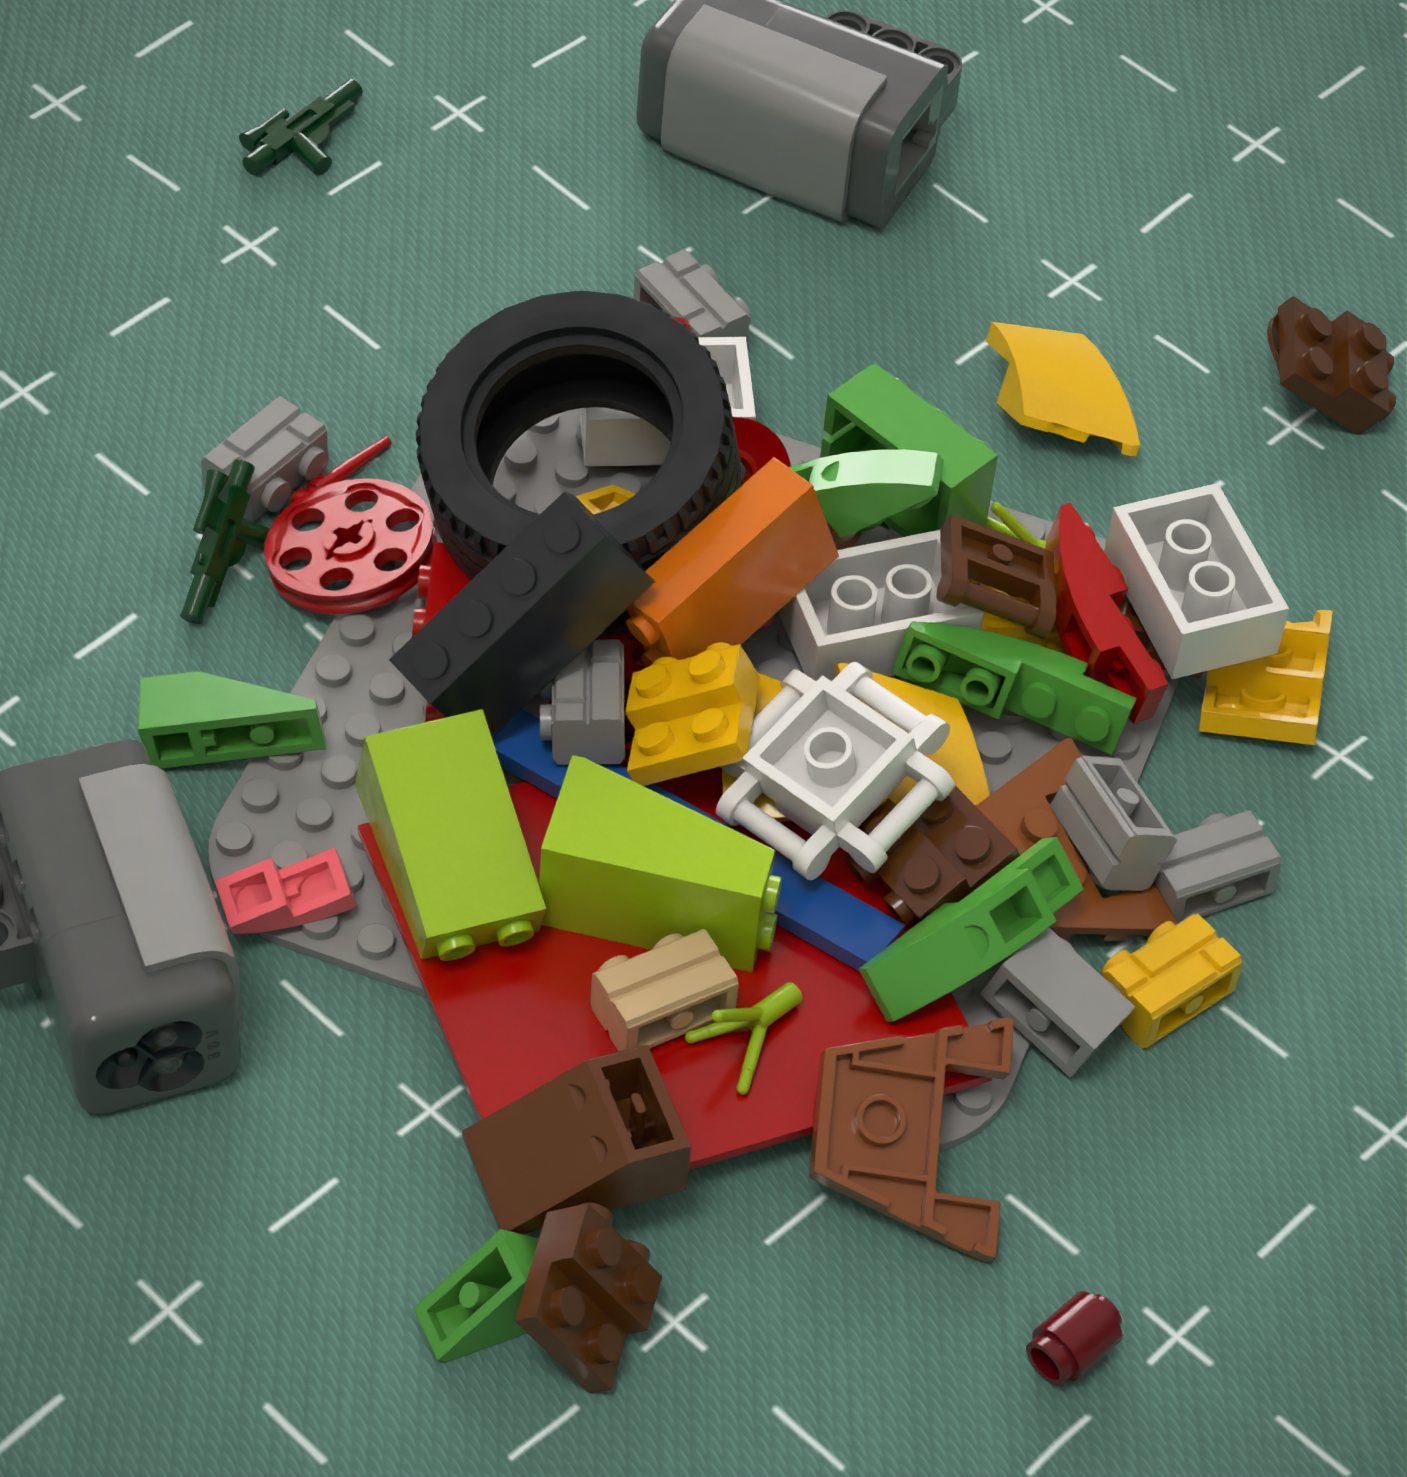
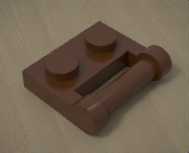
[936,514,1056,639]

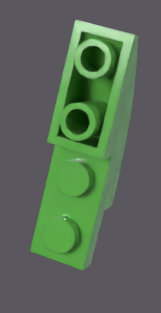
[789,450,944,538]
[892,621,1137,755]
[859,837,1084,1022]

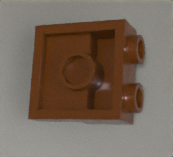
[1278,296,1396,435]
[844,785,1020,926]
[514,1203,662,1394]

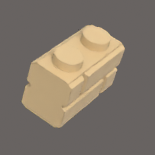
[590,929,739,1051]

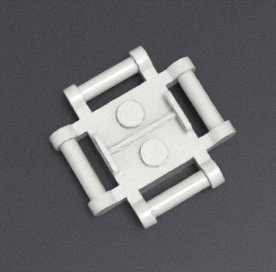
[716,662,955,880]

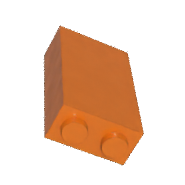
[626,457,839,667]

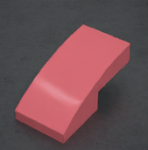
[215,847,358,934]

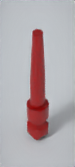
[290,436,392,504]

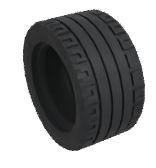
[415,290,742,630]

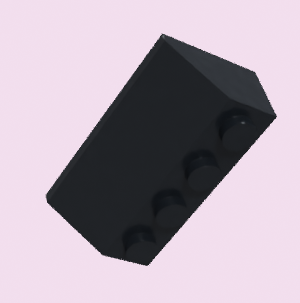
[389,492,656,738]

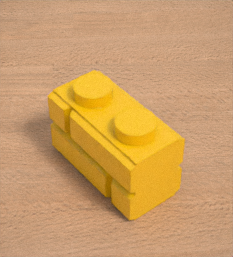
[1101,913,1243,1049]

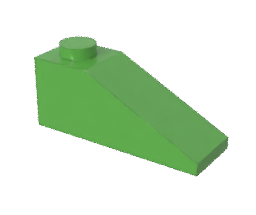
[138,671,326,769]

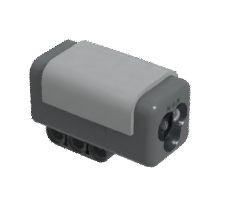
[636,0,963,229]
[0,739,243,1114]

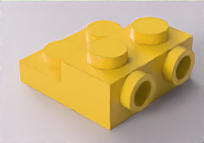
[625,642,760,786]

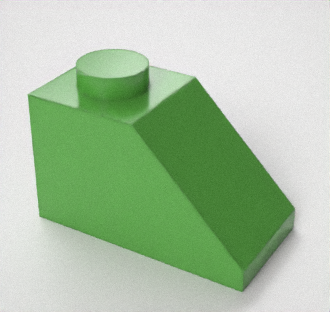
[413,1229,539,1362]

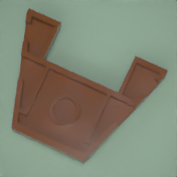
[976,738,1178,941]
[809,1018,1014,1263]

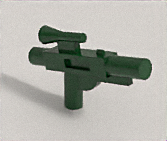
[239,79,363,175]
[180,459,270,624]

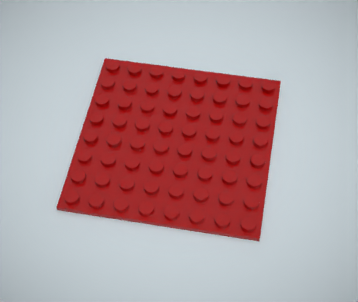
[358,767,993,1170]

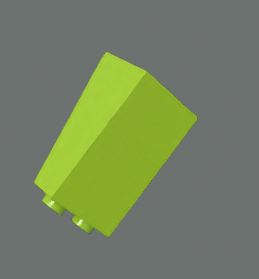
[355,709,546,961]
[539,755,782,972]

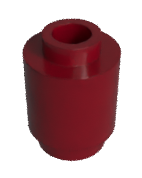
[1026,1291,1123,1385]

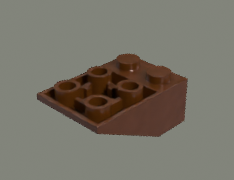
[462,1044,691,1234]

